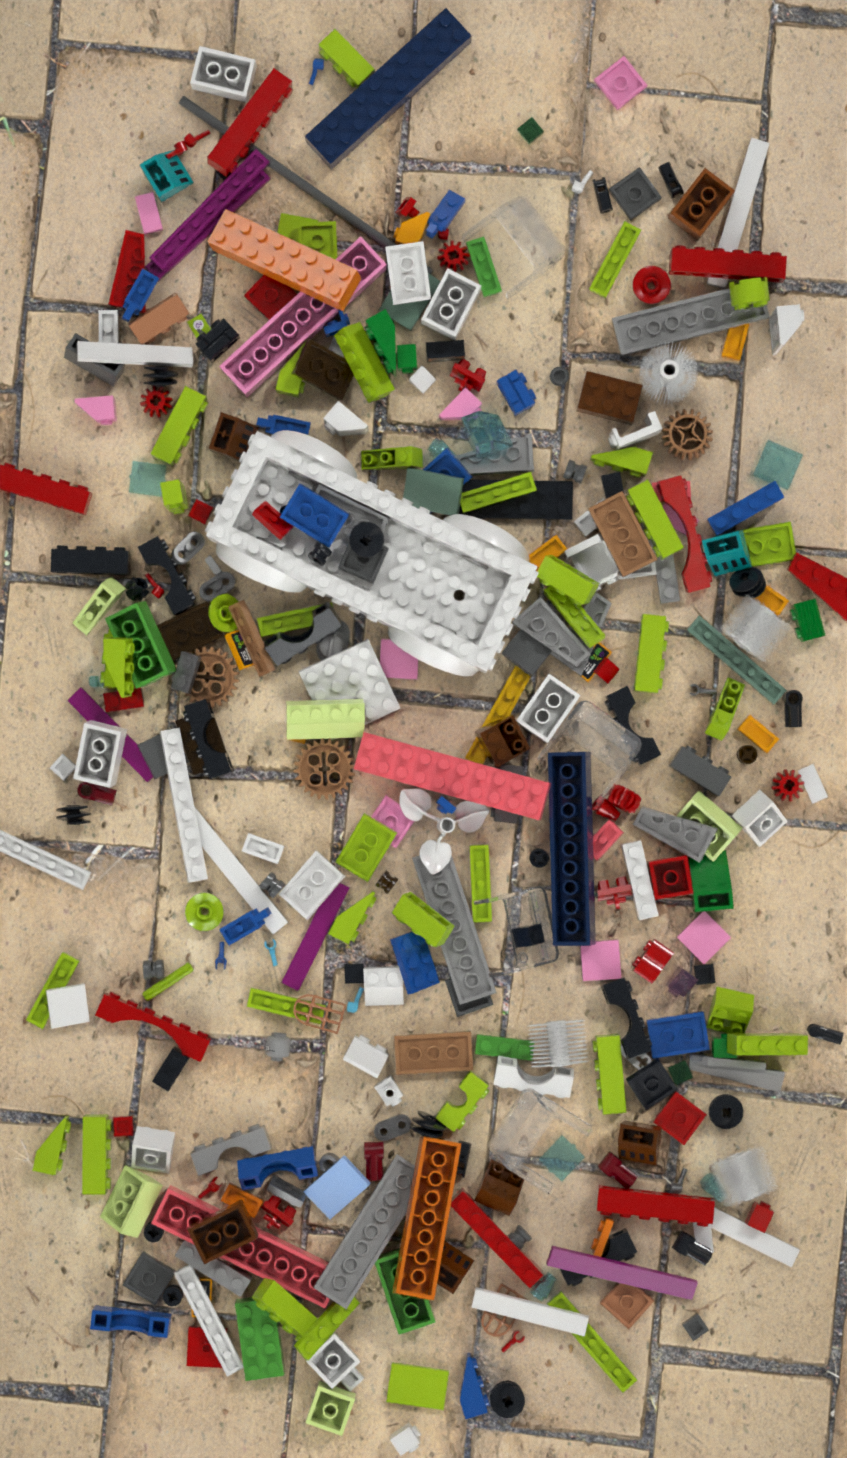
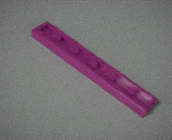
[67,687,153,782]
[281,883,350,991]

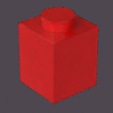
[745,1200,774,1233]

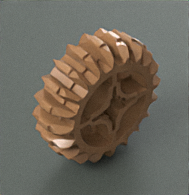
[661,409,713,461]

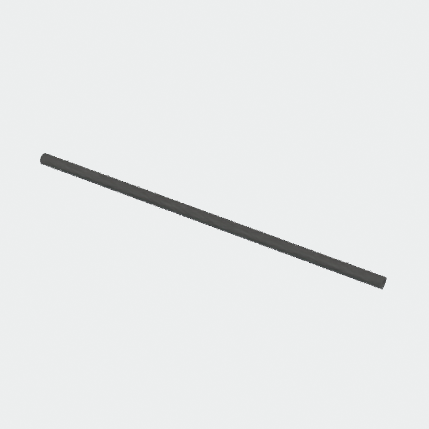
[179,96,433,275]

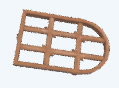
[293,994,346,1034]
[481,1283,528,1337]

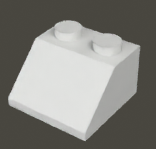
[323,401,369,436]
[732,790,788,847]
[363,966,404,1006]
[343,1035,389,1078]
[131,1126,175,1174]

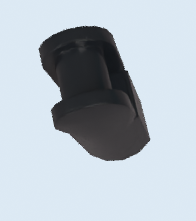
[658,162,684,199]
[592,177,613,214]
[807,1024,844,1045]
[456,1141,472,1178]

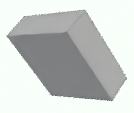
[205,555,222,575]

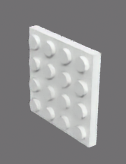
[299,639,400,740]

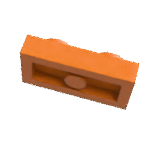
[220,1183,264,1218]
[590,1216,614,1257]

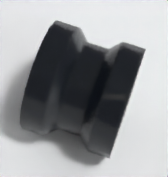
[308,542,332,566]
[529,848,549,868]
[144,1221,165,1243]
[163,1284,184,1306]

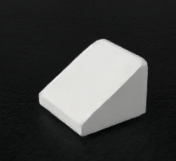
[409,366,436,394]

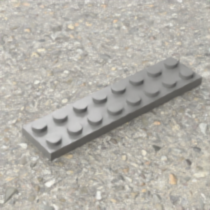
[612,288,770,356]
[412,855,497,1005]
[313,1154,415,1309]

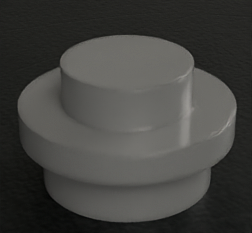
[550,367,569,386]

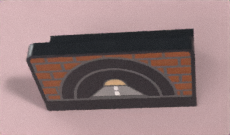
[426,340,465,363]

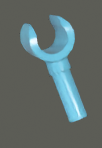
[264,939,278,966]
[347,987,364,1013]

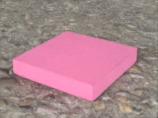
[594,56,648,110]
[380,639,418,679]
[371,795,414,848]
[677,911,731,964]
[580,940,621,981]

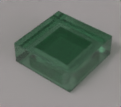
[517,117,544,145]
[667,1059,693,1085]

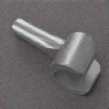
[690,684,716,696]
[670,1168,687,1194]

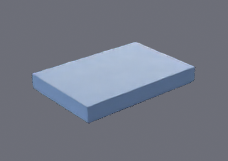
[304,1155,371,1220]

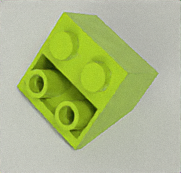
[706,987,754,1033]

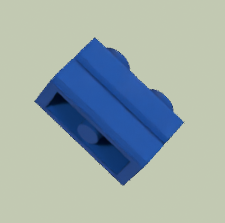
[496,369,537,416]

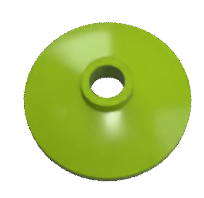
[209,594,239,632]
[185,893,224,931]

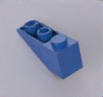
[459,1352,490,1419]

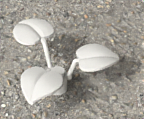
[399,789,489,874]

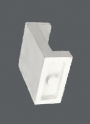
[608,411,662,450]
[565,534,621,591]

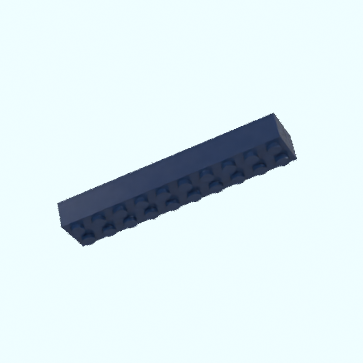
[305,8,472,170]
[548,752,596,946]

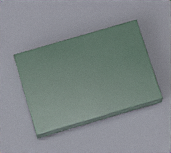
[379,273,440,331]
[403,467,464,516]

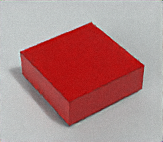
[188,499,214,525]
[593,657,620,684]
[113,1116,134,1137]

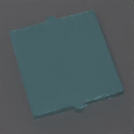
[129,461,167,497]
[539,1135,585,1181]

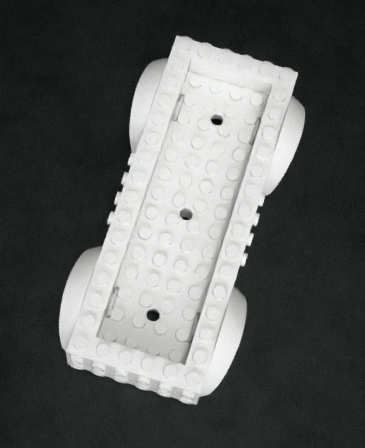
[205,430,539,676]

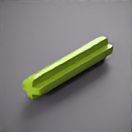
[142,962,194,1001]

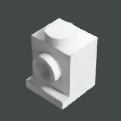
[374,1075,403,1107]

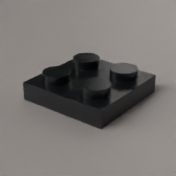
[626,1058,678,1110]

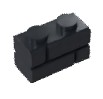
[196,318,240,363]
[152,1046,190,1091]

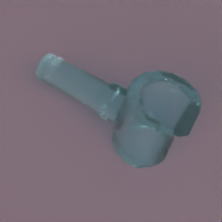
[89,676,103,687]

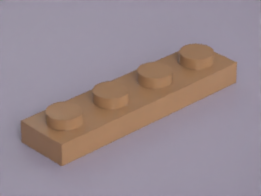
[228,600,275,677]

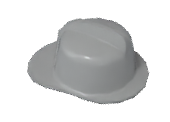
[316,620,350,660]

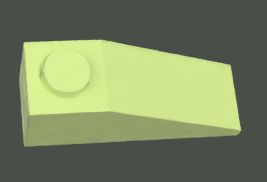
[73,576,126,636]

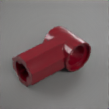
[77,782,117,806]
[364,1142,384,1181]
[597,1151,638,1189]

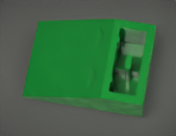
[364,309,396,377]
[688,850,734,912]

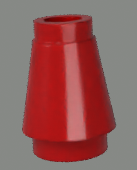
[592,796,621,822]

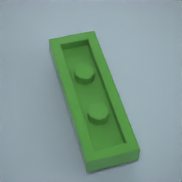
[466,236,502,298]
[475,1034,534,1061]

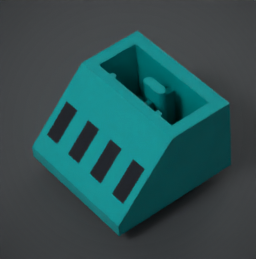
[139,150,194,203]
[702,530,752,576]

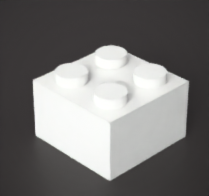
[306,1332,360,1389]

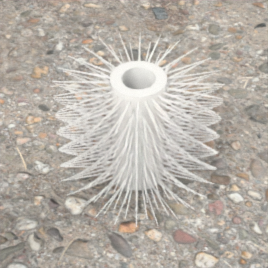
[639,342,698,406]
[720,595,791,662]
[527,1020,588,1067]
[709,1146,778,1207]

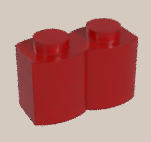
[632,939,674,984]

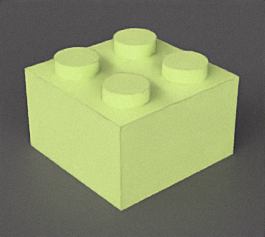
[306,1381,356,1436]

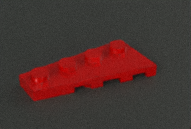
[108,230,146,314]
[787,552,847,621]

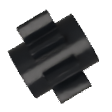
[124,577,149,601]

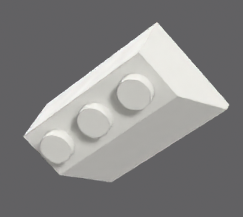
[769,304,804,355]

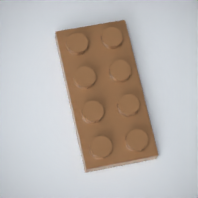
[588,491,658,577]
[394,1031,473,1075]

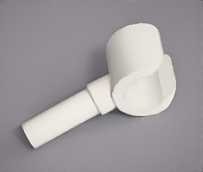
[571,170,593,194]

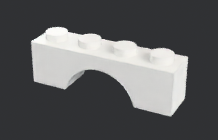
[621,840,658,920]
[494,1056,574,1098]

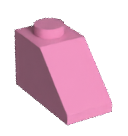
[439,387,482,420]
[75,395,117,425]

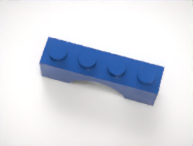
[707,481,784,536]
[237,1146,318,1191]
[90,1305,172,1338]

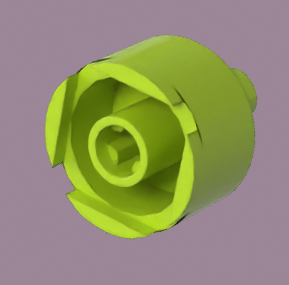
[729,277,770,310]

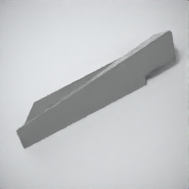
[689,1054,785,1092]

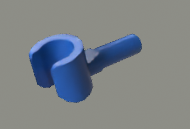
[309,58,324,85]
[215,942,227,970]

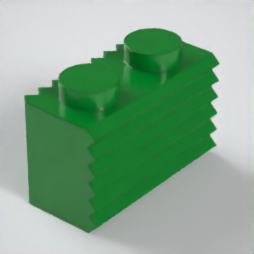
[789,598,826,642]

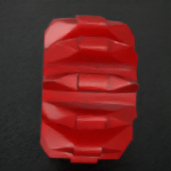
[437,240,470,272]
[140,385,173,418]
[771,769,804,802]
[607,785,642,813]

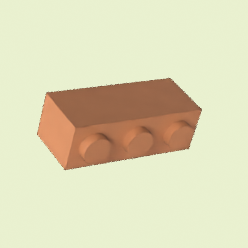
[127,293,190,345]

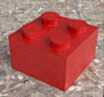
[647,855,693,900]

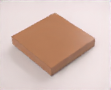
[600,1282,654,1329]

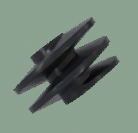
[143,366,178,387]
[349,522,385,557]
[729,567,766,598]
[56,805,91,825]
[708,1094,743,1129]
[409,1111,446,1138]
[490,1380,525,1418]

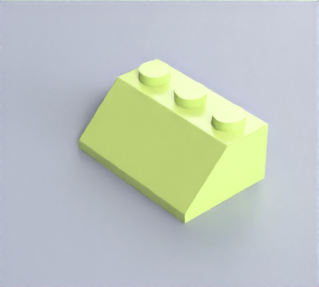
[677,791,743,862]
[100,1165,163,1238]

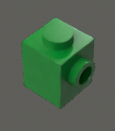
[397,344,417,374]
[712,1033,737,1058]

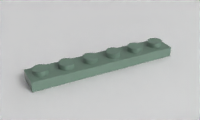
[686,615,787,705]

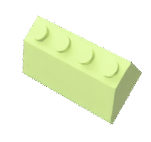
[286,699,365,740]

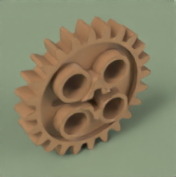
[184,646,240,708]
[293,738,355,800]

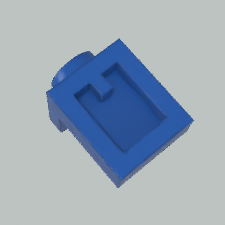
[323,310,350,338]

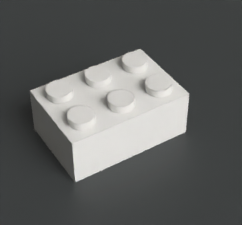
[190,46,257,103]
[421,268,481,340]
[516,674,581,743]
[73,720,127,788]

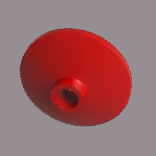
[633,266,671,304]

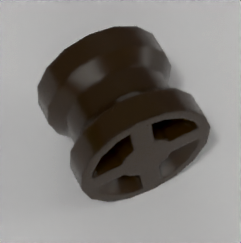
[737,745,758,764]
[375,870,398,894]

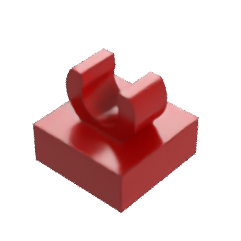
[395,197,420,218]

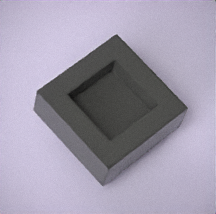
[682,1313,709,1341]

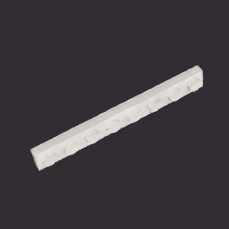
[160,728,208,883]

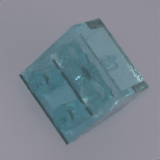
[461,411,513,459]

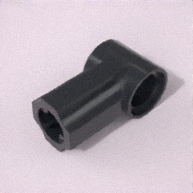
[783,690,803,727]
[672,1230,713,1266]

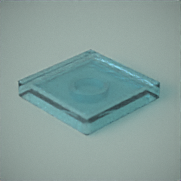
[752,440,803,490]

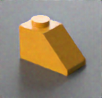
[393,212,430,245]

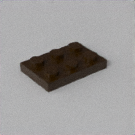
[292,339,354,400]
[157,601,224,661]
[175,717,227,775]

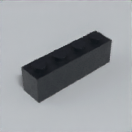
[51,545,130,575]

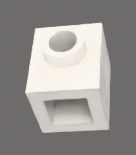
[390,1422,421,1456]

